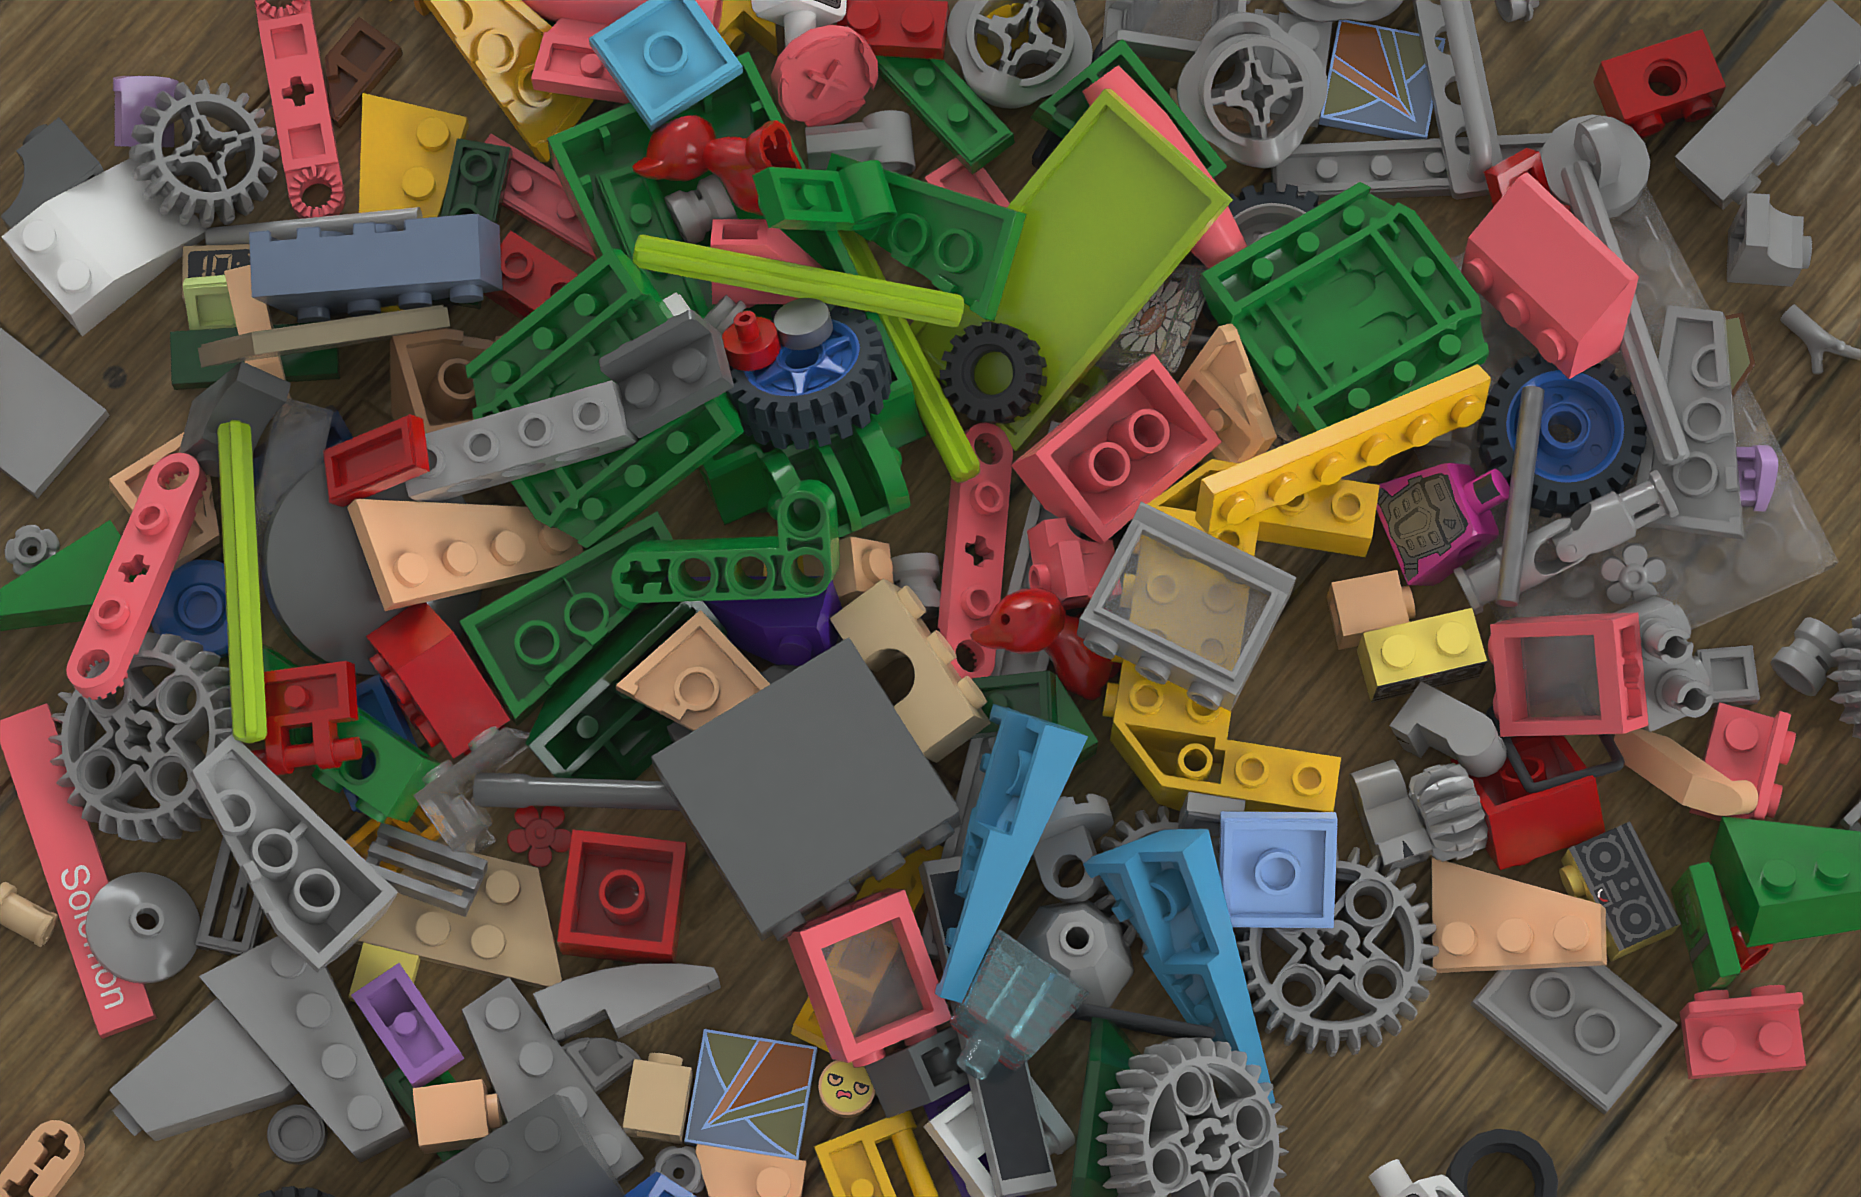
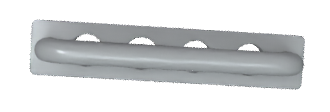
[1412,0,1503,200]

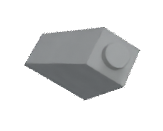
[110,998,298,1141]

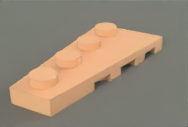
[347,499,584,611]

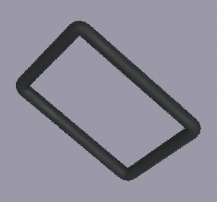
[1486,683,1625,794]
[1068,1004,1215,1039]

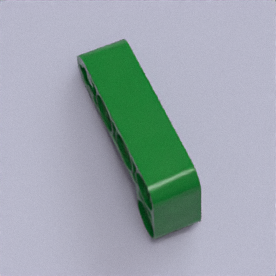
[611,479,840,603]

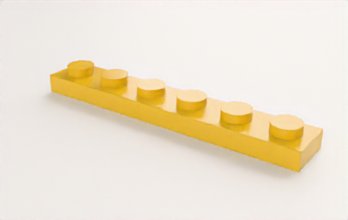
[1195,364,1491,534]

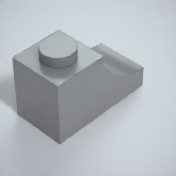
[1727,193,1812,287]

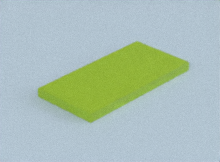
[910,89,1233,451]

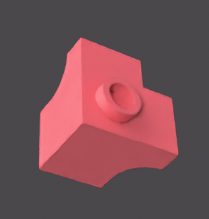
[1027,517,1122,610]

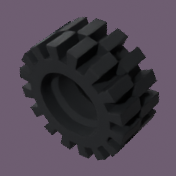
[940,322,1047,424]

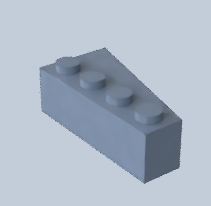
[249,214,503,323]

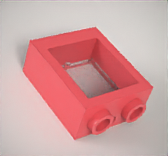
[1488,612,1649,737]
[787,888,952,1068]

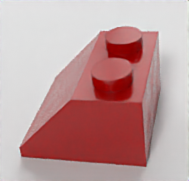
[1450,735,1605,870]

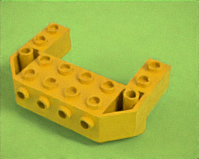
[1103,459,1380,812]

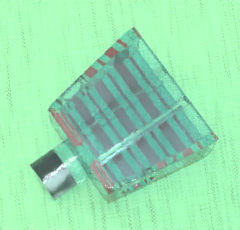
[950,929,1090,1080]

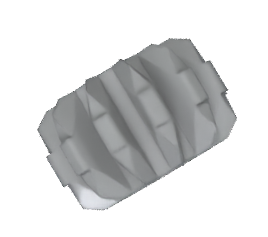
[1408,763,1488,862]

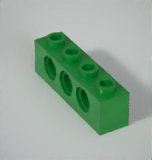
[228,644,444,823]

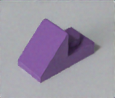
[351,963,464,1088]

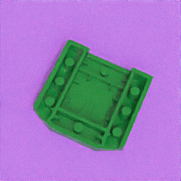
[1199,182,1489,437]
[465,248,744,548]

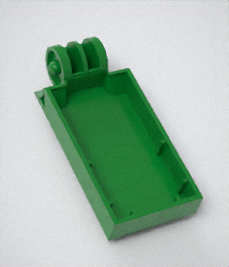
[547,52,926,556]

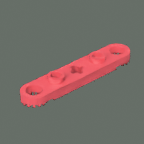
[254,0,346,219]
[937,423,1013,679]
[66,453,208,700]

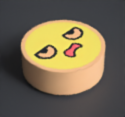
[818,1060,876,1118]

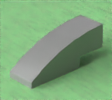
[533,963,721,1043]

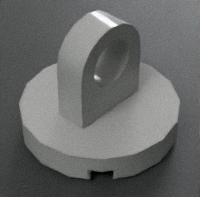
[1541,114,1650,218]
[1030,794,1114,904]

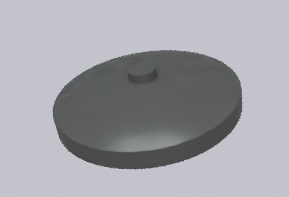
[261,462,483,676]

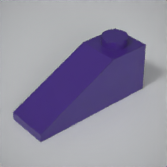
[691,576,843,666]

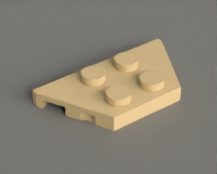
[355,848,563,989]

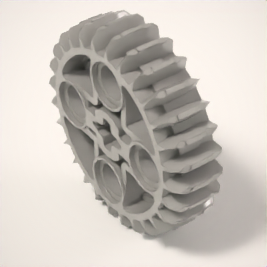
[48,632,232,843]
[1233,847,1439,1057]
[1096,1037,1289,1197]

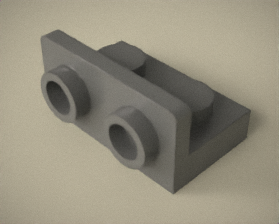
[599,310,734,438]

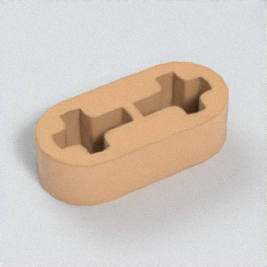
[0,1120,85,1197]

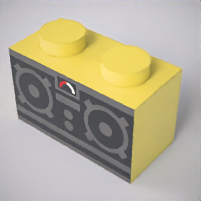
[1357,608,1487,702]
[1559,821,1681,962]

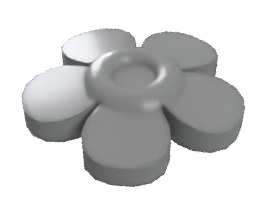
[1600,543,1666,604]

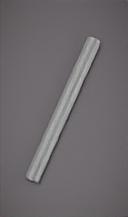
[1561,160,1690,466]

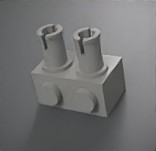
[1614,595,1713,732]

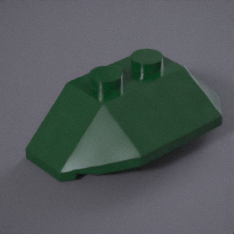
[525,601,728,780]
[1070,1017,1150,1197]

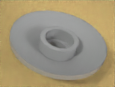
[85,872,200,984]

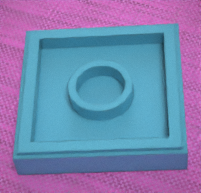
[589,0,743,132]

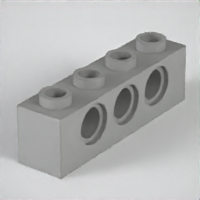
[405,380,639,502]

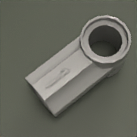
[805,110,916,176]

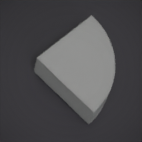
[562,1037,641,1095]

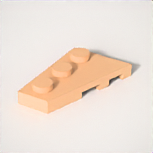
[616,610,770,731]
[1432,857,1607,973]

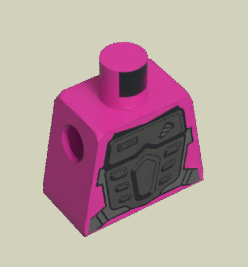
[1376,463,1510,586]

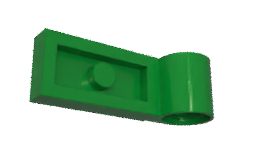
[752,160,898,231]

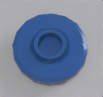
[151,560,228,658]

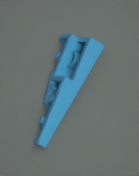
[935,704,1088,1003]
[1084,829,1275,1103]

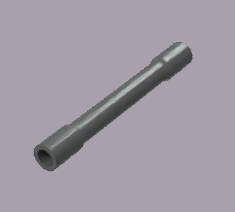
[473,772,680,811]

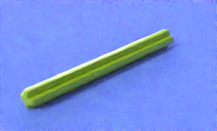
[837,230,980,483]
[633,235,964,327]
[217,420,267,743]

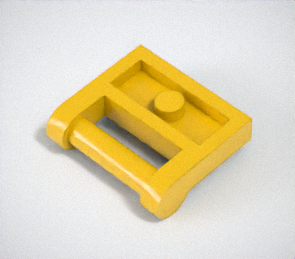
[814,1110,939,1197]

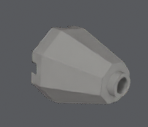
[1013,899,1134,1021]

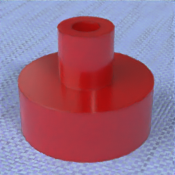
[722,311,781,371]

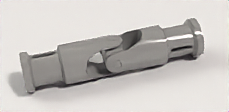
[1453,469,1679,615]

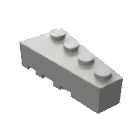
[199,936,412,1163]

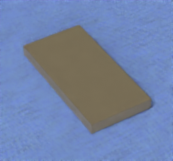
[198,305,450,368]

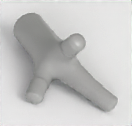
[1780,304,1861,374]

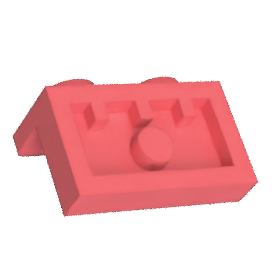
[1689,703,1796,821]
[1680,985,1806,1079]

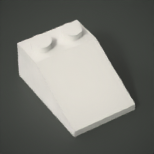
[2,158,207,336]

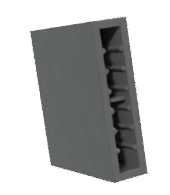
[651,637,960,941]

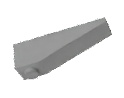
[190,734,398,972]

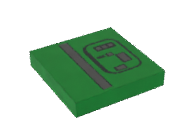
[1671,862,1741,992]

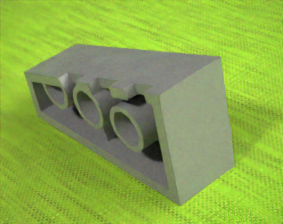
[1675,0,1861,210]

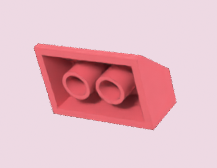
[1461,172,1639,379]
[1011,354,1222,544]

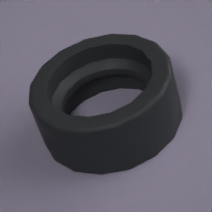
[1446,1129,1558,1197]

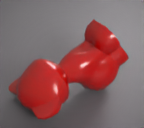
[632,115,802,215]
[970,588,1122,701]

